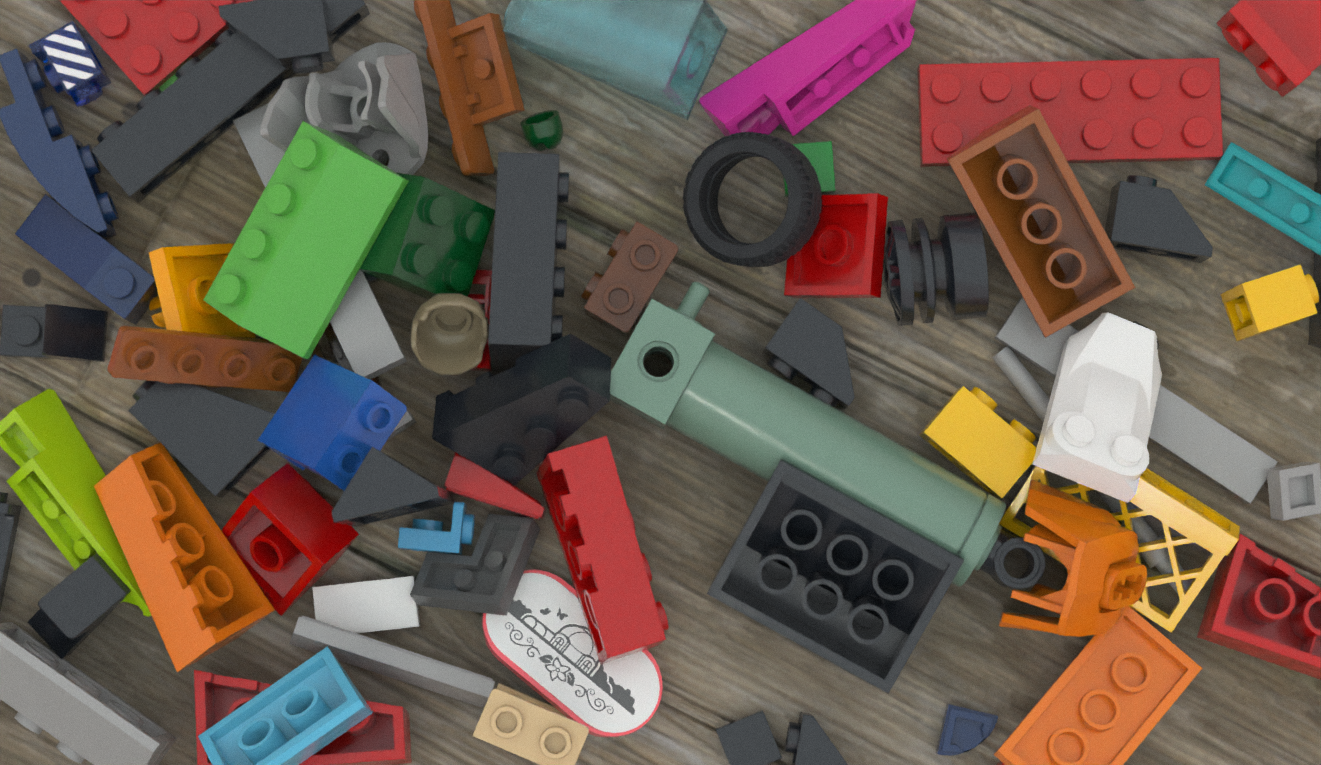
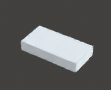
[312,576,420,633]

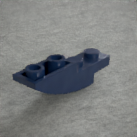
[0,49,119,239]

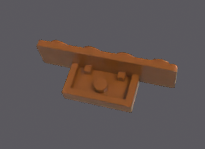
[414,0,525,176]
[107,326,302,392]

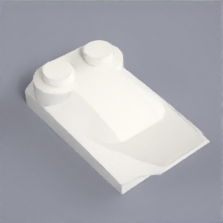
[1032,312,1162,503]

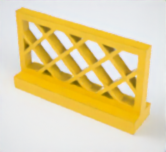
[999,466,1240,633]

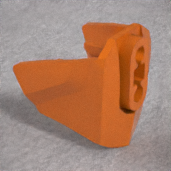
[999,480,1147,637]

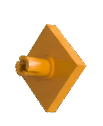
[148,243,256,338]

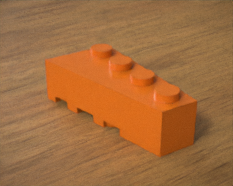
[94,442,275,672]

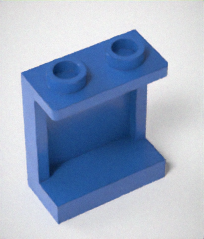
[258,355,407,491]

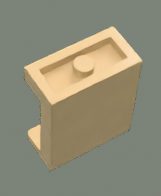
[473,682,589,765]

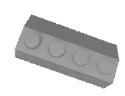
[0,622,177,765]

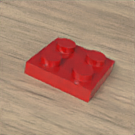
[784,193,888,298]

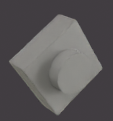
[1267,462,1321,521]

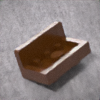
[581,221,678,333]

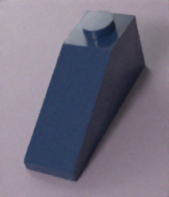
[15,194,158,325]

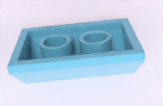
[198,646,373,765]

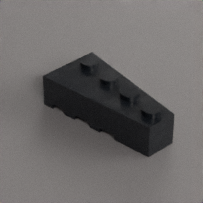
[488,152,569,376]

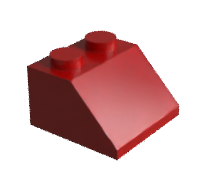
[221,463,359,616]

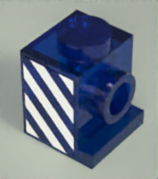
[28,21,112,107]

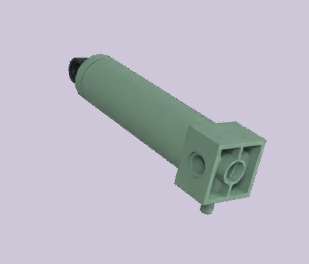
[610,282,1045,589]

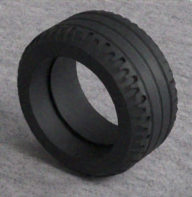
[683,132,822,267]

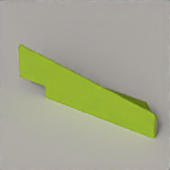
[0,389,152,617]

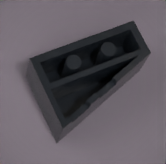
[432,333,611,485]

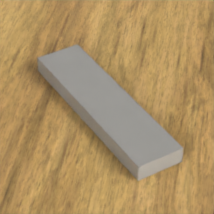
[289,615,495,708]

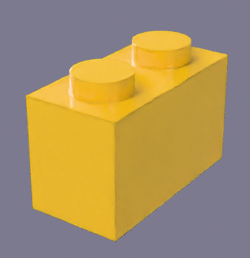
[1220,264,1319,341]
[919,386,1037,499]

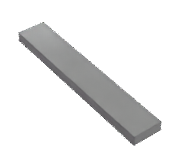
[233,104,407,380]
[994,297,1278,504]

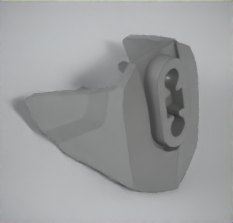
[260,42,428,175]

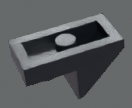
[0,304,108,362]
[28,554,131,659]

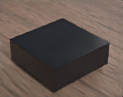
[716,710,782,765]

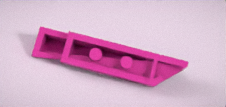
[699,0,917,136]

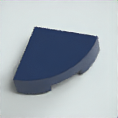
[936,704,998,756]

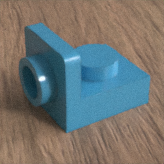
[398,502,475,555]

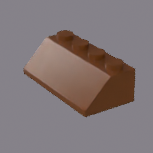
[947,105,1136,338]

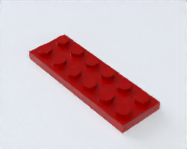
[918,58,1223,167]

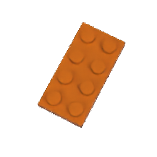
[993,606,1202,765]

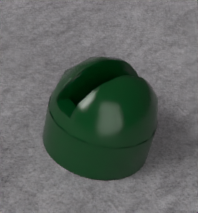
[520,110,563,151]

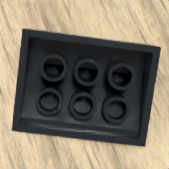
[707,459,964,694]

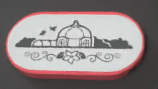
[482,570,663,738]

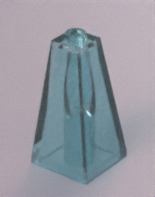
[503,0,728,120]

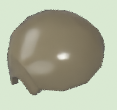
[411,293,489,376]

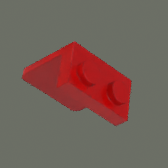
[1216,0,1321,97]

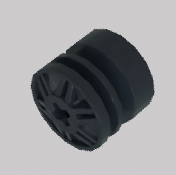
[883,212,989,326]

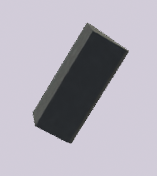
[331,447,454,527]

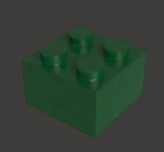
[359,172,495,299]

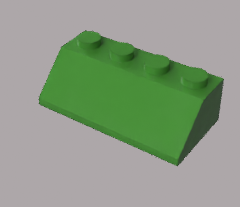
[203,121,409,359]

